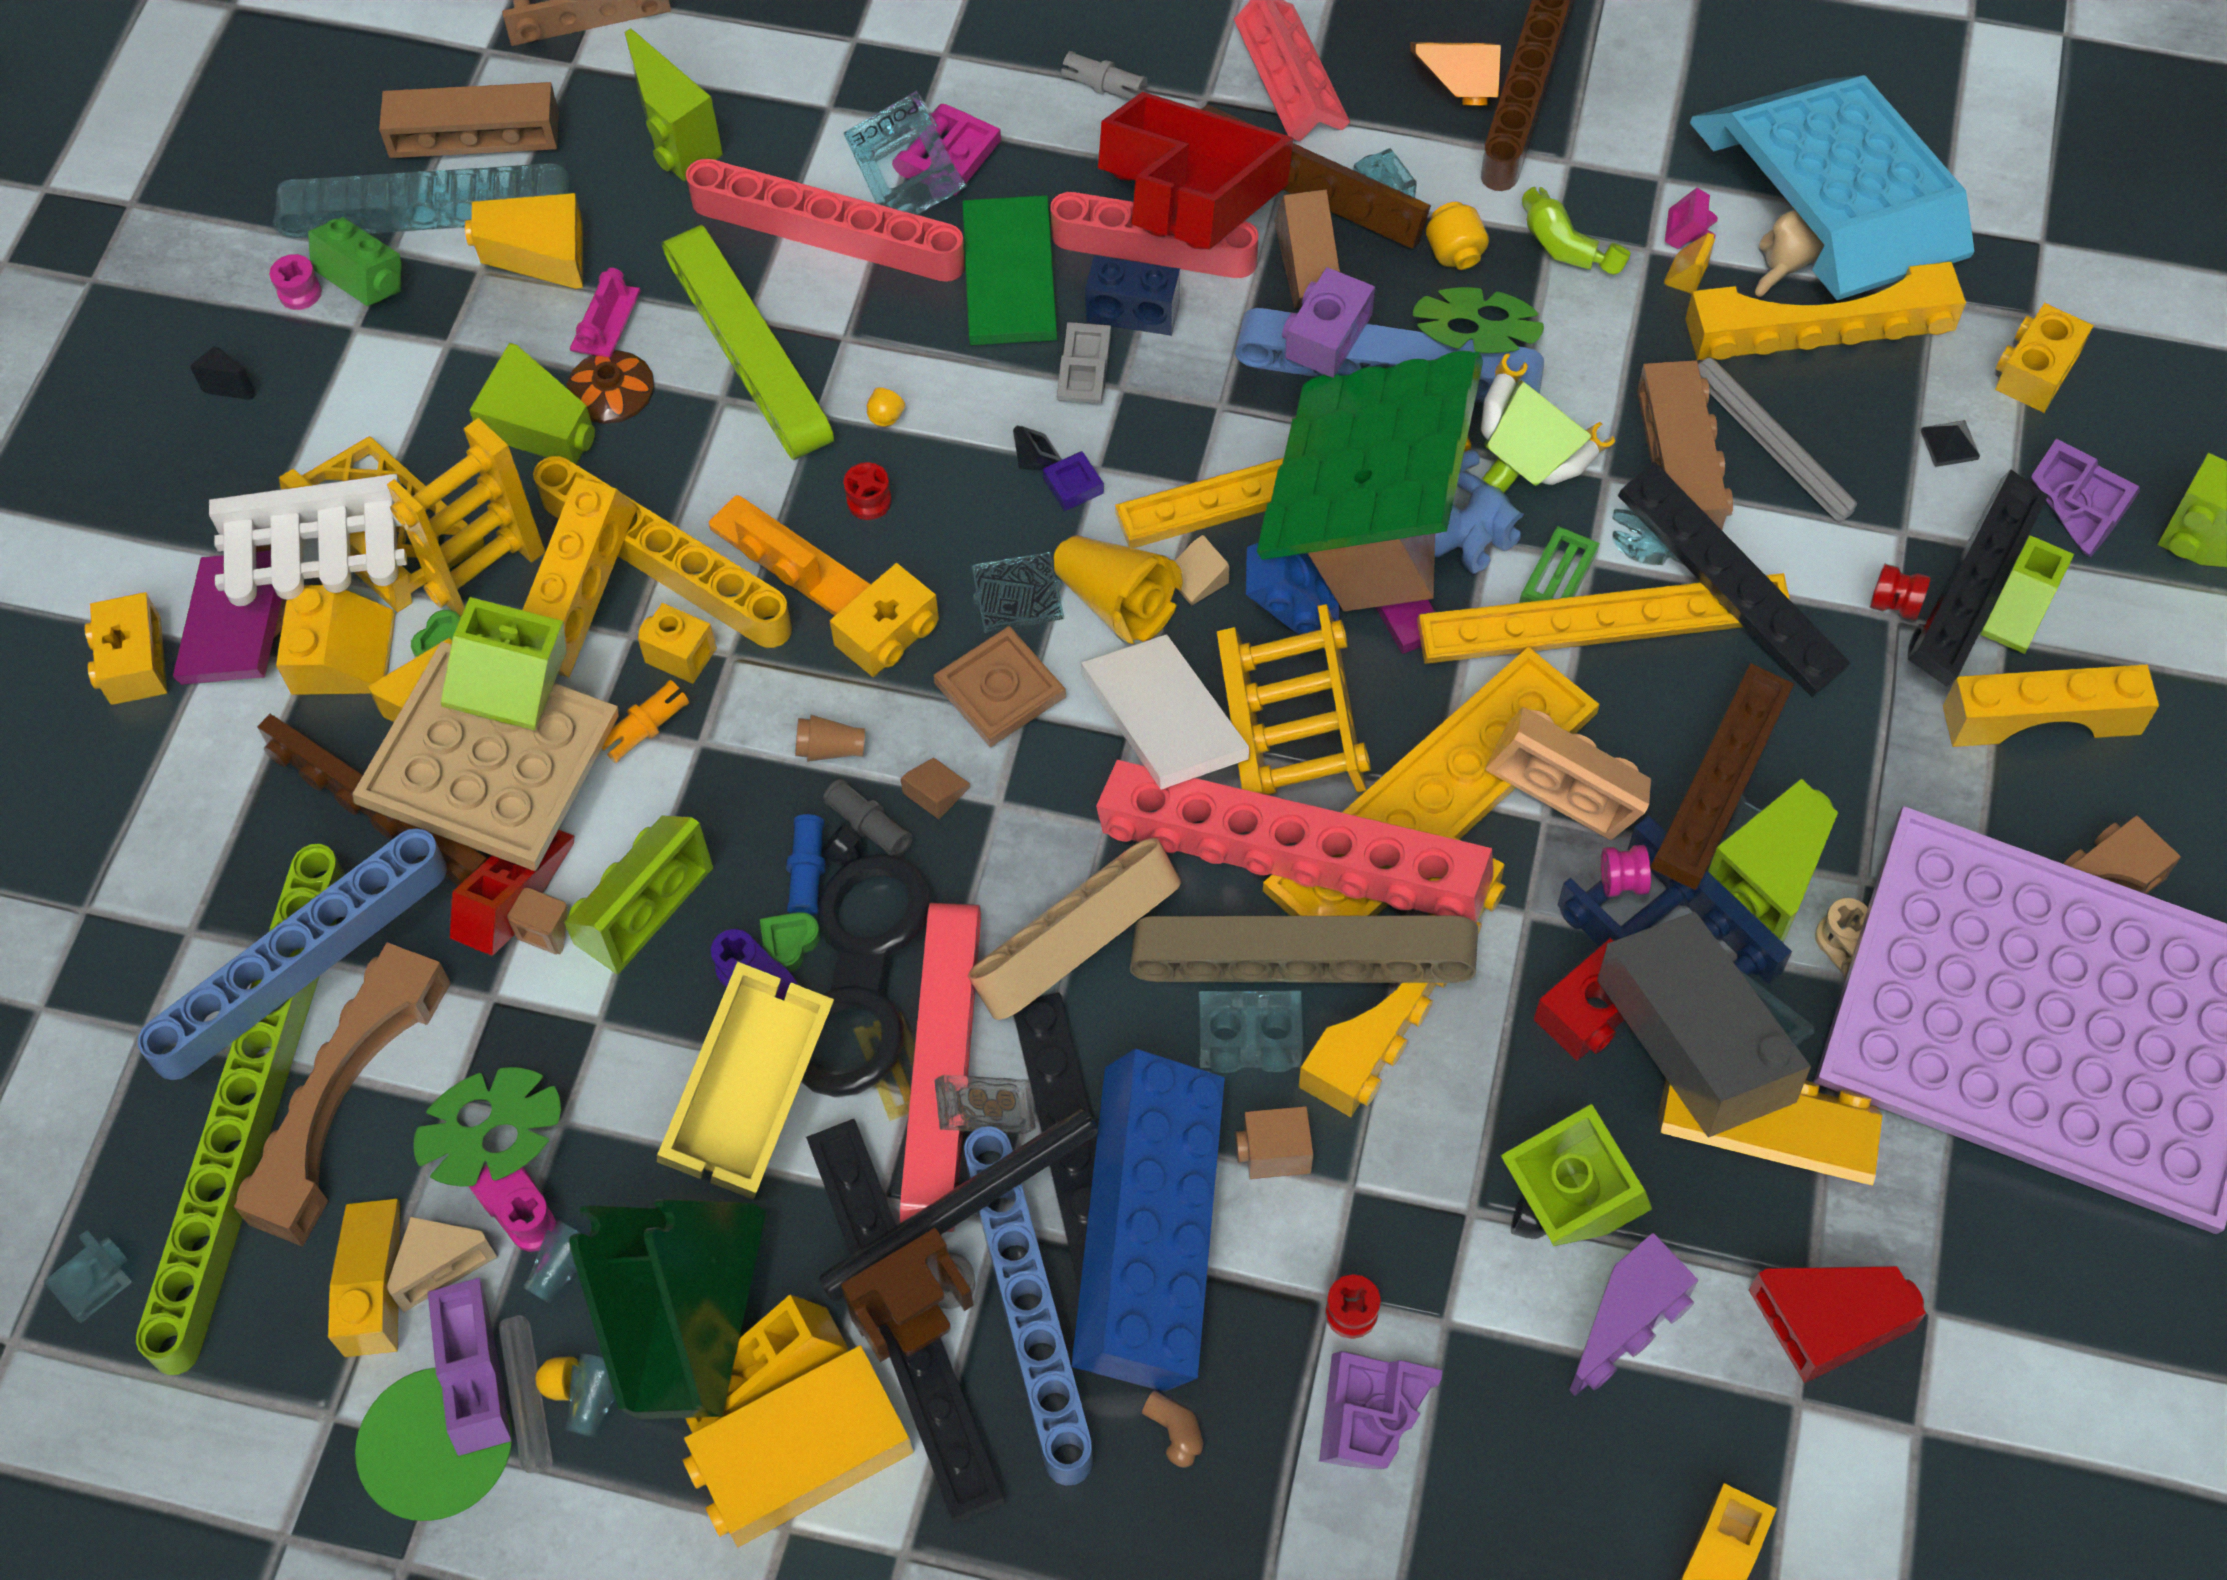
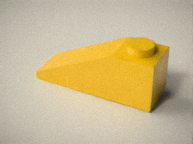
[328,1199,400,1357]
[685,1294,848,1433]

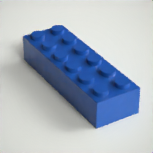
[1071,1048,1225,1392]

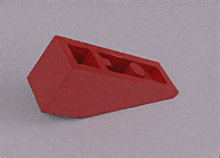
[450,829,575,956]

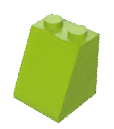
[1708,779,1838,943]

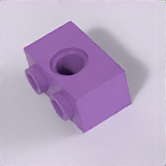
[1282,267,1375,378]

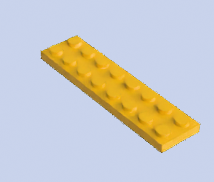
[1263,647,1600,916]

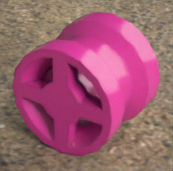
[269,254,322,310]
[1601,845,1651,897]

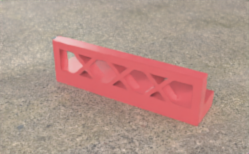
[1234,0,1350,141]

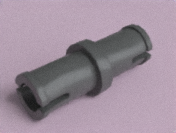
[823,779,913,857]

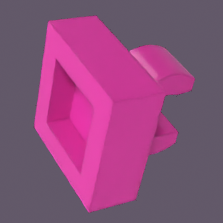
[1665,187,1718,249]

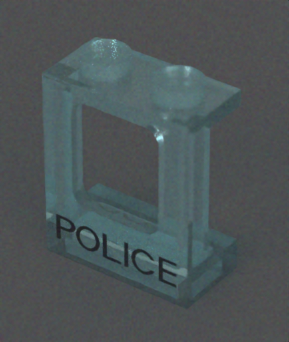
[843,90,967,215]

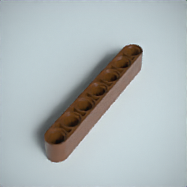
[1481,0,1575,191]

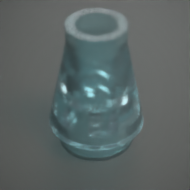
[523,1221,580,1303]
[564,1354,615,1438]

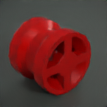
[843,462,892,520]
[1325,1274,1381,1339]

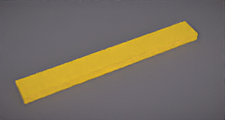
[1115,436,1471,548]
[1417,573,1790,664]

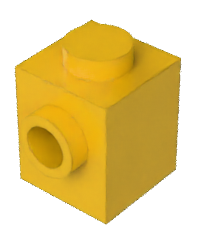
[638,603,717,684]

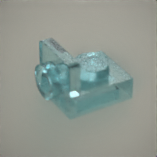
[1353,148,1417,198]
[44,1230,132,1324]

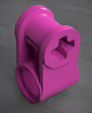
[469,1165,557,1252]

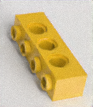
[522,477,636,678]

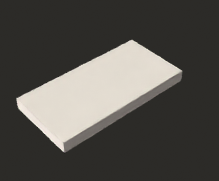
[1081,634,1249,790]

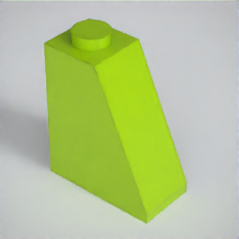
[469,343,595,464]

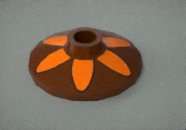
[566,350,654,424]

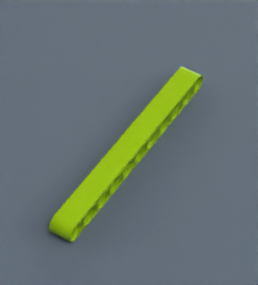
[136,844,346,1375]

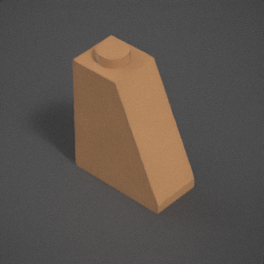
[1274,189,1340,309]

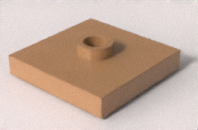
[933,626,1066,747]

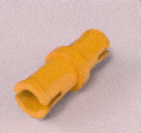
[601,680,689,763]

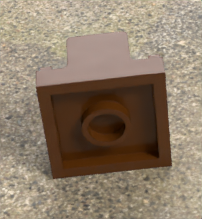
[841,1227,974,1362]

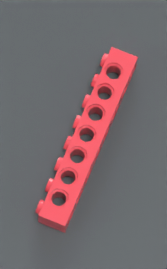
[1096,760,1493,923]

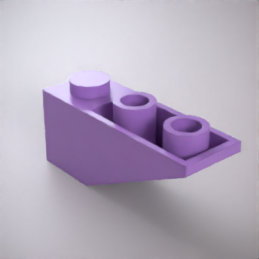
[1570,1233,1698,1396]

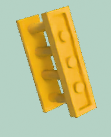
[386,418,545,617]
[1217,604,1371,796]

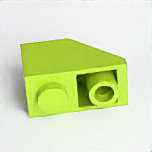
[1981,535,2074,654]

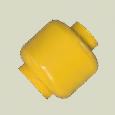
[1426,202,1489,270]

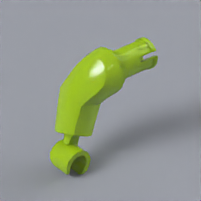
[1522,187,1631,274]

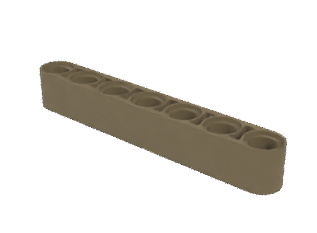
[1130,915,1478,983]

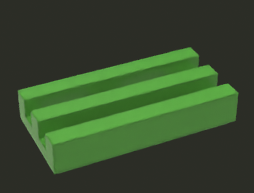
[1519,526,1600,603]

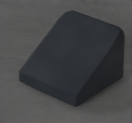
[191,346,255,400]

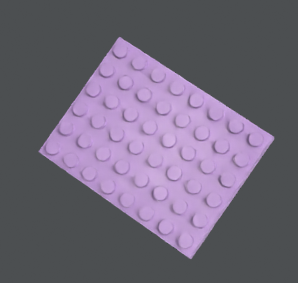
[1813,806,2227,1234]

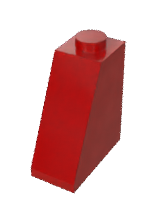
[1748,1266,1926,1384]

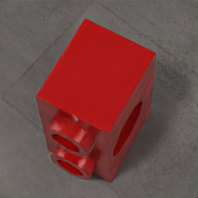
[1534,938,1625,1061]

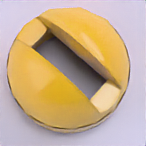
[866,387,905,427]
[535,1357,581,1401]

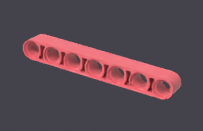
[686,159,966,282]
[900,903,981,1232]

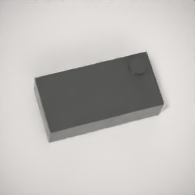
[1597,912,1811,1138]

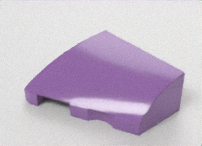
[2031,439,2140,558]
[1319,1351,1443,1469]

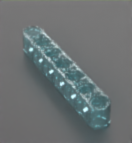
[273,164,570,238]

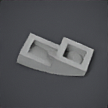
[1057,322,1112,404]

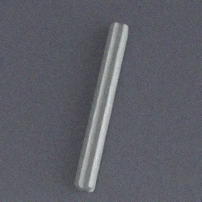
[1698,357,1857,522]

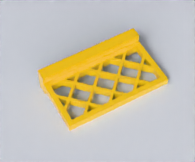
[278,436,484,613]

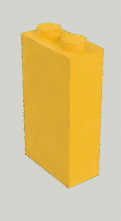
[682,1345,914,1548]

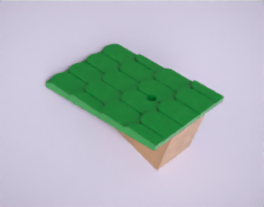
[1257,351,1483,611]

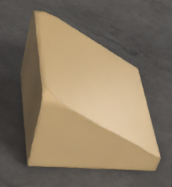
[1175,535,1229,606]

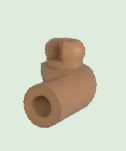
[1142,1390,1204,1468]

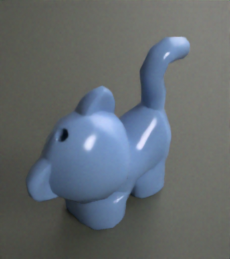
[1435,449,1524,574]

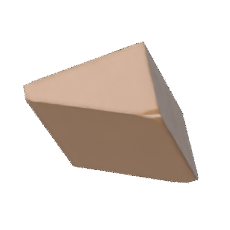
[901,758,970,819]
[507,888,568,955]

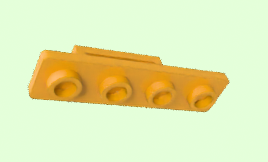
[708,495,871,616]

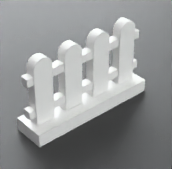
[209,474,407,606]

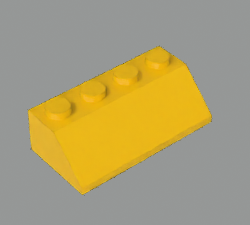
[1657,1079,1883,1186]

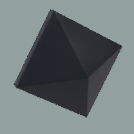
[1921,420,1980,467]
[1013,425,1062,470]

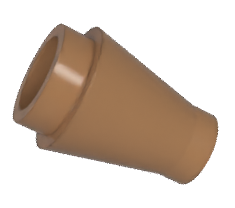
[795,714,865,762]

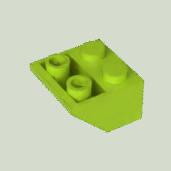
[441,597,566,731]

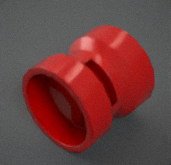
[1869,563,1931,621]

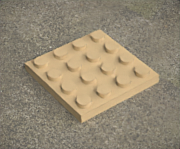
[352,641,619,871]

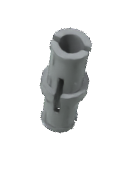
[1061,51,1147,100]

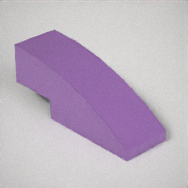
[428,1277,512,1456]

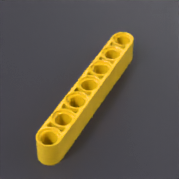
[533,456,792,648]

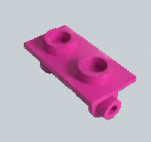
[569,268,641,357]

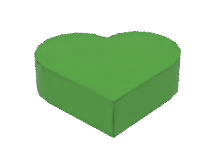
[410,610,460,658]
[760,912,820,973]

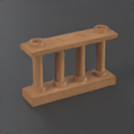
[502,0,671,46]

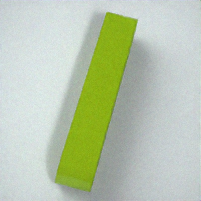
[662,225,834,460]

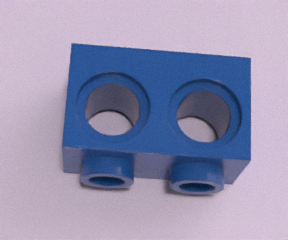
[1246,543,1339,635]

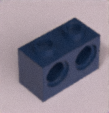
[1085,255,1180,336]

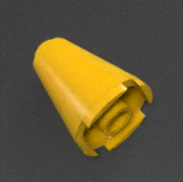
[1054,535,1183,644]

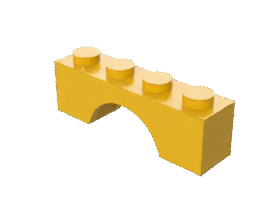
[1943,664,2159,747]

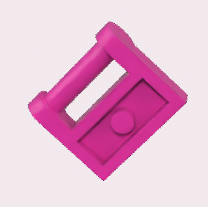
[892,103,1001,196]

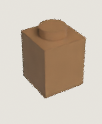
[1235,1106,1313,1180]

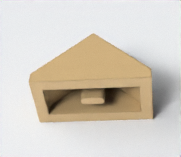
[386,1217,497,1312]

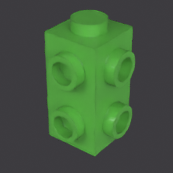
[308,217,402,306]

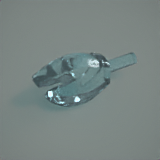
[1612,509,1685,566]

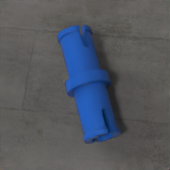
[786,814,826,916]

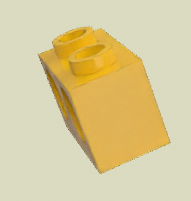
[1995,302,2094,413]

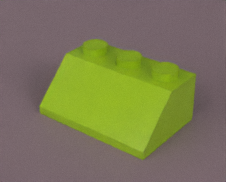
[564,815,713,975]

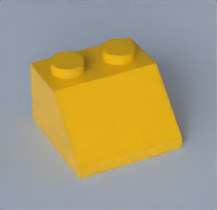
[276,585,396,695]

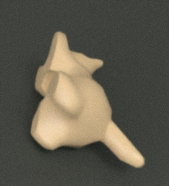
[1755,211,1824,297]

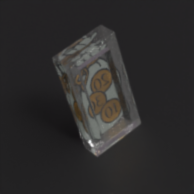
[934,1074,1036,1134]

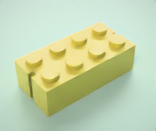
[657,962,834,1200]

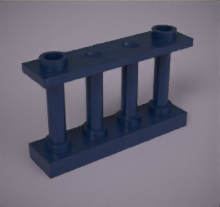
[1557,815,1792,984]

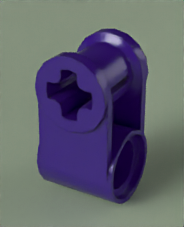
[710,929,799,1000]

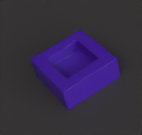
[1043,451,1104,512]

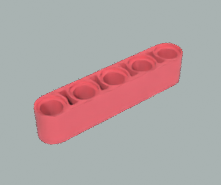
[1050,192,1258,278]

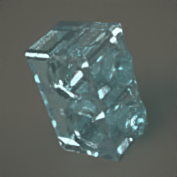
[1199,991,1303,1073]

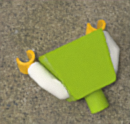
[1481,353,1615,493]

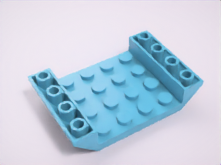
[1690,75,1975,300]

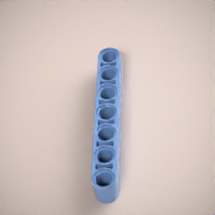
[1235,308,1544,402]
[138,828,447,1080]
[964,1126,1093,1486]

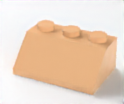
[1484,707,1651,840]

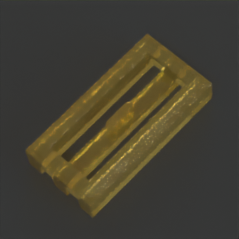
[854,1011,915,1121]

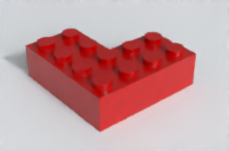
[1098,92,1294,250]

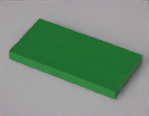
[963,195,1057,345]

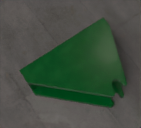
[569,1199,766,1419]

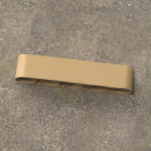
[968,838,1181,1020]

